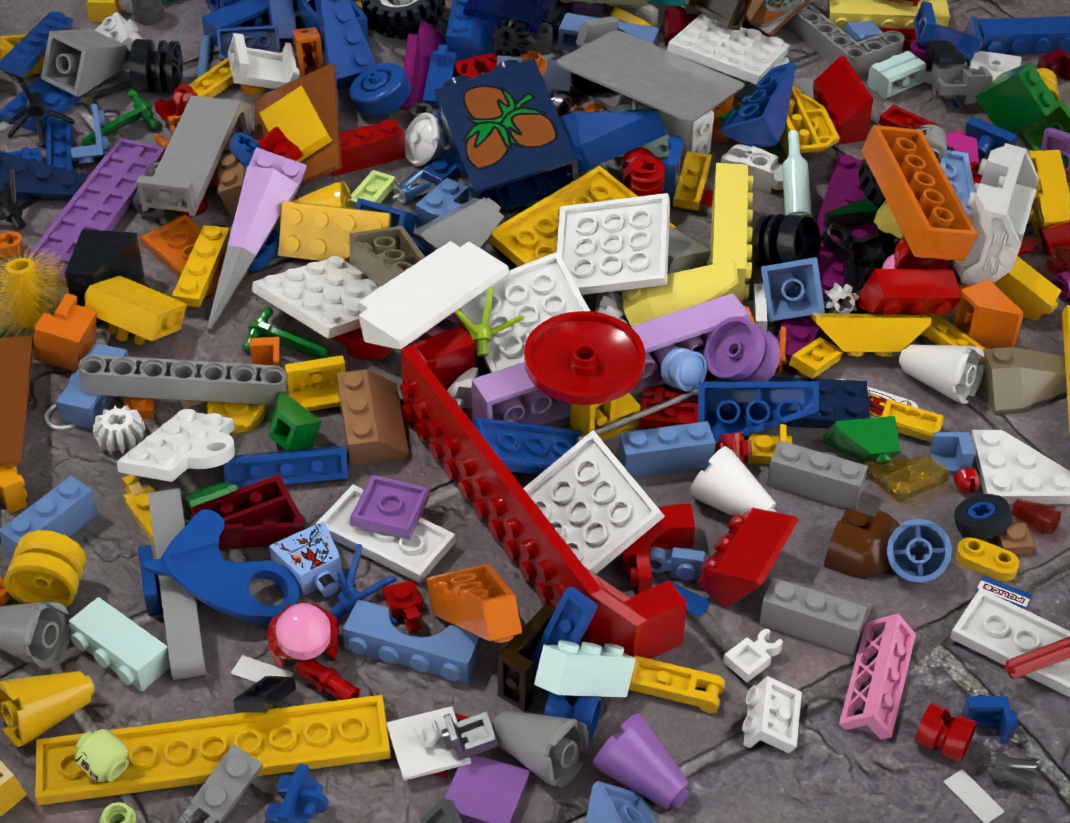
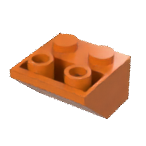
[953,279,1024,349]

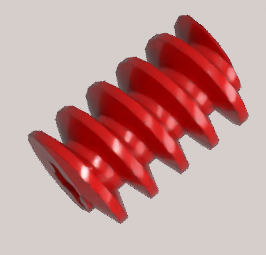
[630,156,665,197]

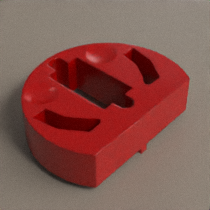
[455,53,497,78]

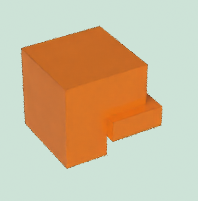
[34,293,97,373]

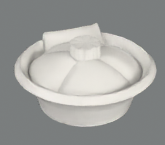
[405,113,446,166]

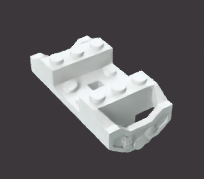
[953,143,1039,286]

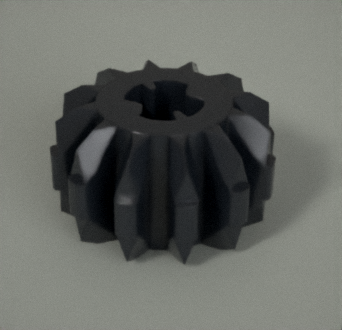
[490,19,532,57]

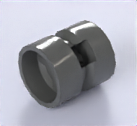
[131,0,165,25]

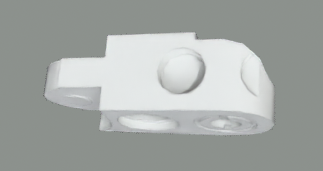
[720,144,784,194]

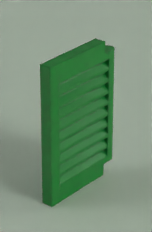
[181,481,238,507]

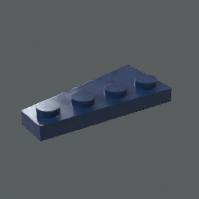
[0,152,86,201]

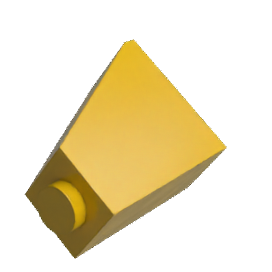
[993,256,1061,322]

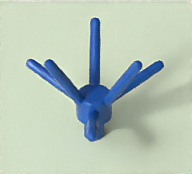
[330,544,398,625]

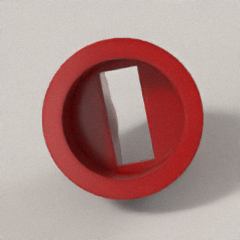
[953,468,980,494]

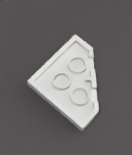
[971,430,1070,504]

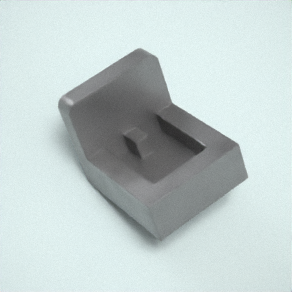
[441,711,499,760]

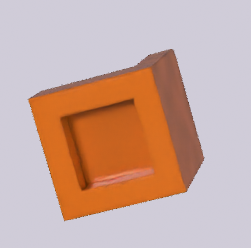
[250,337,282,368]

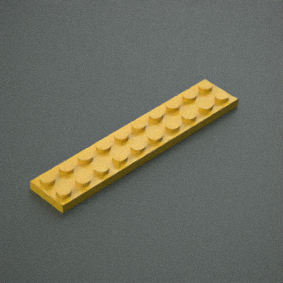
[35,695,391,806]

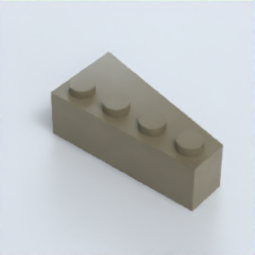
[350,226,425,286]

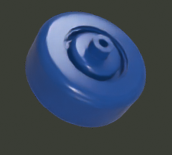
[349,63,411,118]

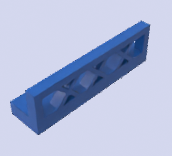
[223,445,349,488]

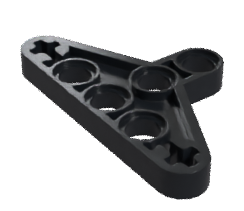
[821,224,900,314]

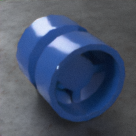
[544,692,602,740]

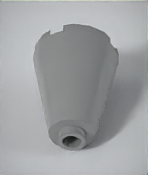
[0,601,71,668]
[491,710,589,787]

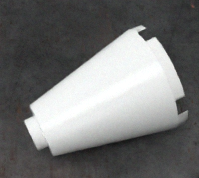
[899,345,984,404]
[689,446,777,516]

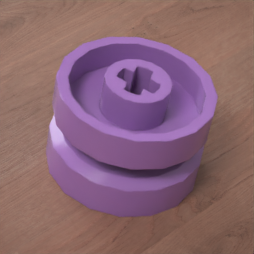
[704,316,780,382]

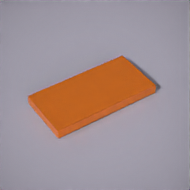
[140,215,247,298]

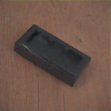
[233,676,296,713]

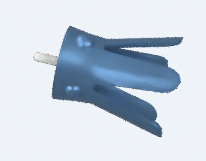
[392,170,431,204]

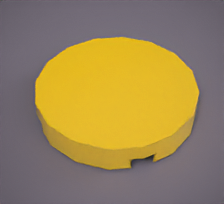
[206,401,266,433]

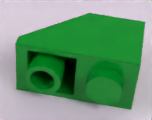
[268,391,322,451]

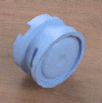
[661,347,707,392]

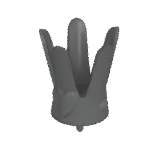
[984,753,1039,794]

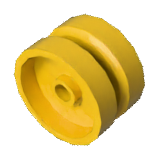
[4,530,87,608]

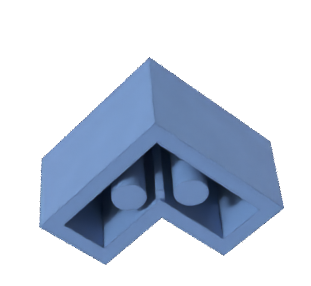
[415,178,469,229]

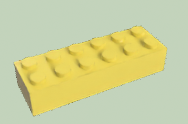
[710,163,753,305]

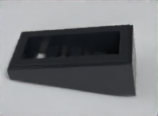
[925,40,965,64]

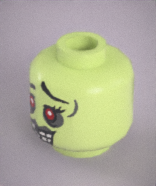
[75,729,129,782]

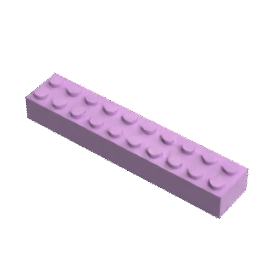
[472,293,750,426]

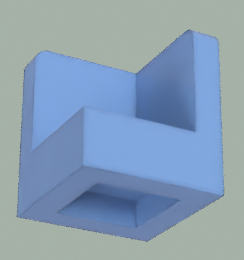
[929,432,975,475]

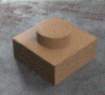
[994,523,1035,556]

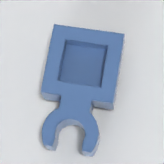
[649,547,705,581]

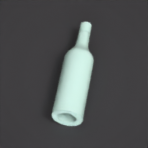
[782,130,811,216]

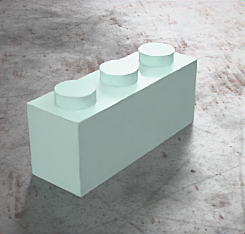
[69,597,170,691]
[534,640,636,697]

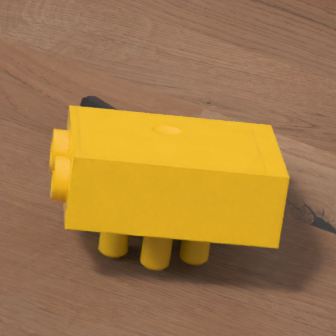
[84,275,187,345]

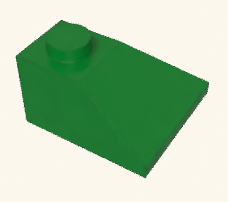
[822,416,901,465]

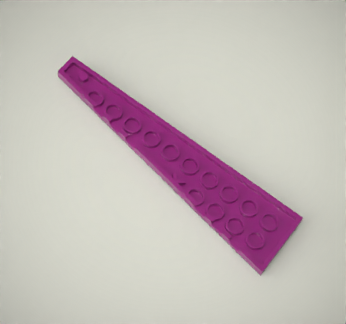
[777,153,881,375]

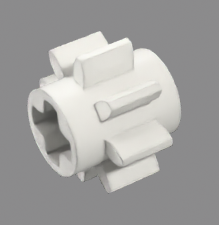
[824,283,859,313]

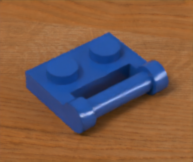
[662,136,684,207]

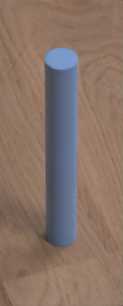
[196,35,212,79]

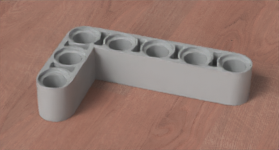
[785,3,905,77]

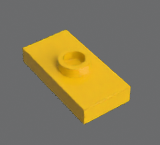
[881,399,944,442]

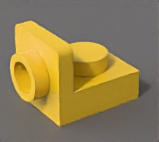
[748,424,792,465]

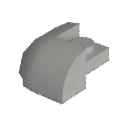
[932,62,993,105]

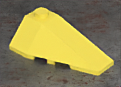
[622,260,739,326]

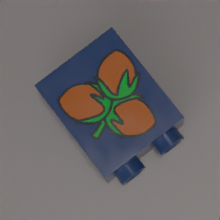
[434,58,578,212]

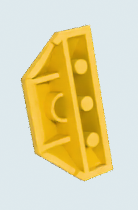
[780,86,840,157]
[812,313,931,357]

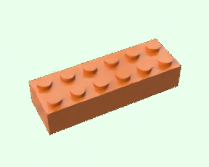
[861,125,978,261]

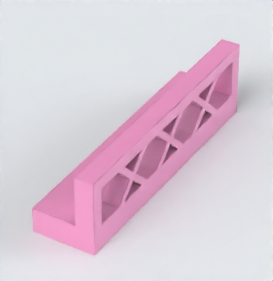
[839,614,916,740]

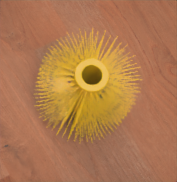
[0,245,69,341]

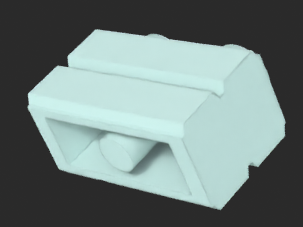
[867,51,926,99]

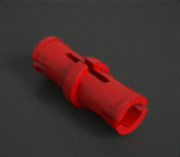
[295,658,361,700]

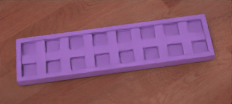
[26,138,166,284]

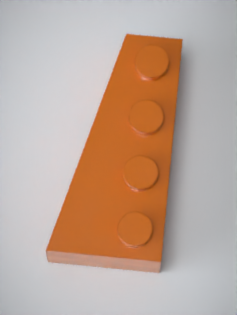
[426,563,522,643]

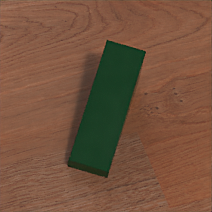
[823,198,879,229]

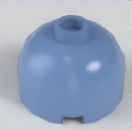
[887,519,952,583]

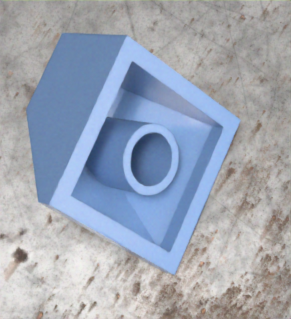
[761,257,825,322]
[585,781,657,823]

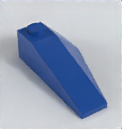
[559,109,667,173]
[698,381,819,442]

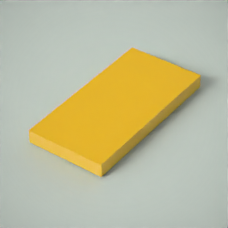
[259,85,332,162]

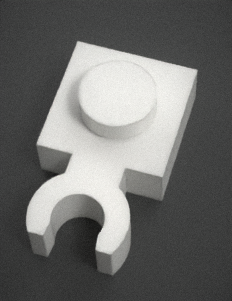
[723,628,783,682]

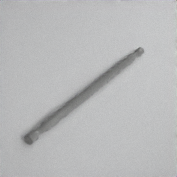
[576,389,698,442]

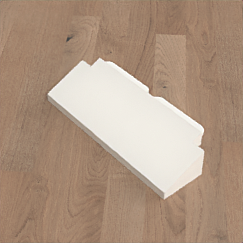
[357,241,509,350]

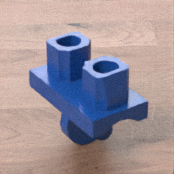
[265,764,329,823]

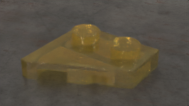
[864,456,949,503]

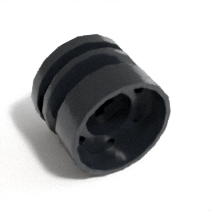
[129,39,183,93]
[752,213,821,270]

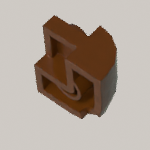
[824,508,900,580]

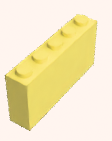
[824,0,950,31]

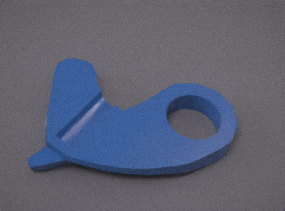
[143,510,300,624]

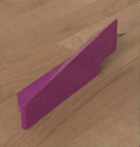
[401,21,446,110]

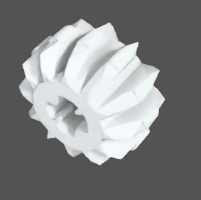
[93,405,145,454]

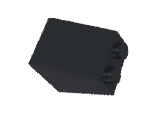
[65,229,144,307]

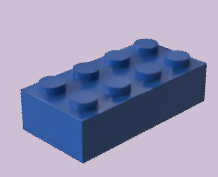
[217,25,280,61]

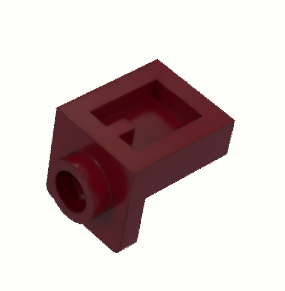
[1036,48,1070,81]

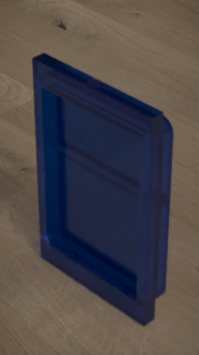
[463,0,549,34]

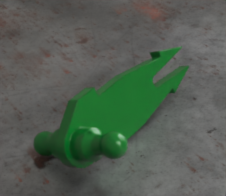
[81,89,159,146]
[242,307,330,358]

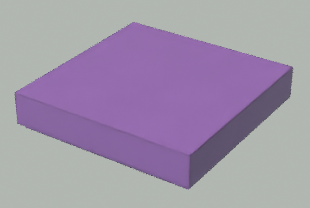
[350,475,430,540]
[445,755,530,823]

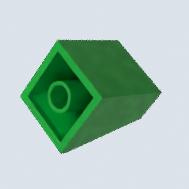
[975,62,1059,133]

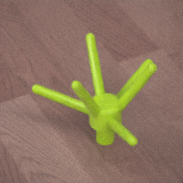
[454,287,524,357]

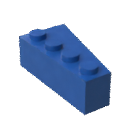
[315,0,376,91]

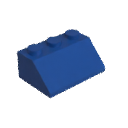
[446,0,500,61]

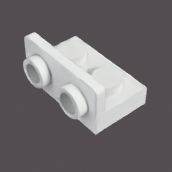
[742,676,802,753]

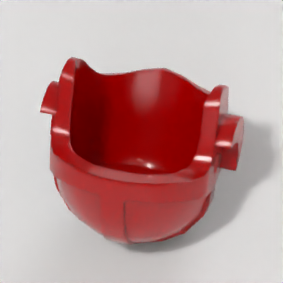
[154,84,198,124]

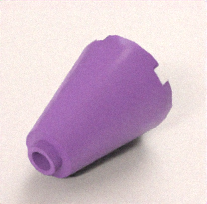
[593,713,691,810]

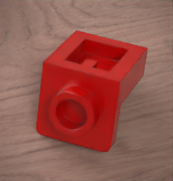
[258,126,304,161]

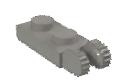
[177,744,263,823]

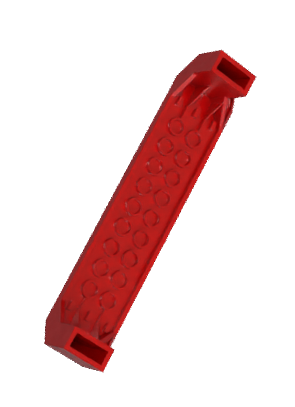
[400,325,687,659]

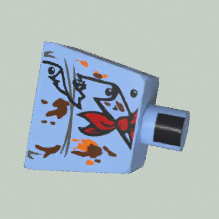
[269,522,342,597]

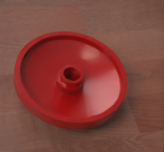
[524,311,646,405]

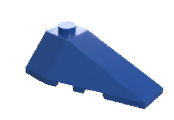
[720,62,796,148]

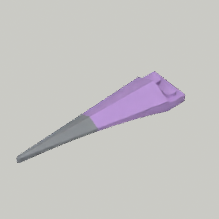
[207,147,307,332]

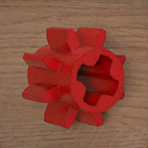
[714,433,752,463]

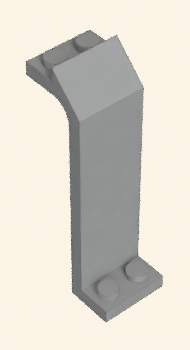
[136,96,252,217]

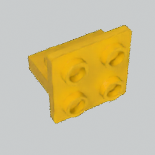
[285,355,346,411]

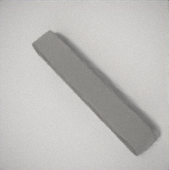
[79,355,287,405]
[148,488,207,681]

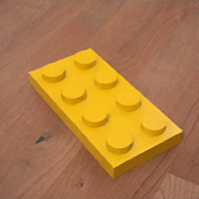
[278,201,391,264]

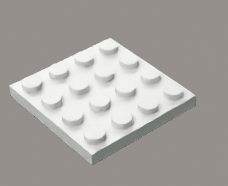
[666,13,790,85]
[557,193,670,295]
[459,252,590,373]
[252,256,381,339]
[523,430,665,574]

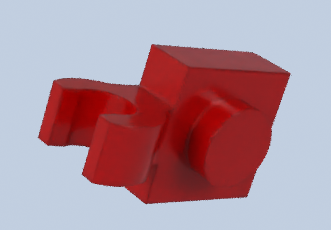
[382,580,423,633]

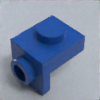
[962,695,1017,743]

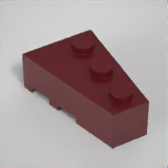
[191,474,304,550]

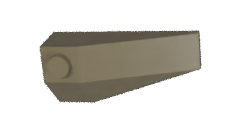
[979,347,1067,415]

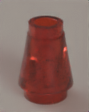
[1011,499,1061,534]

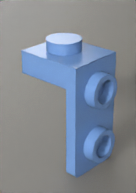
[71,104,109,165]

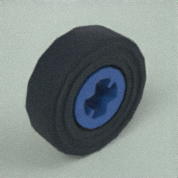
[954,494,1012,539]

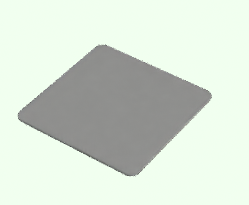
[556,30,745,122]

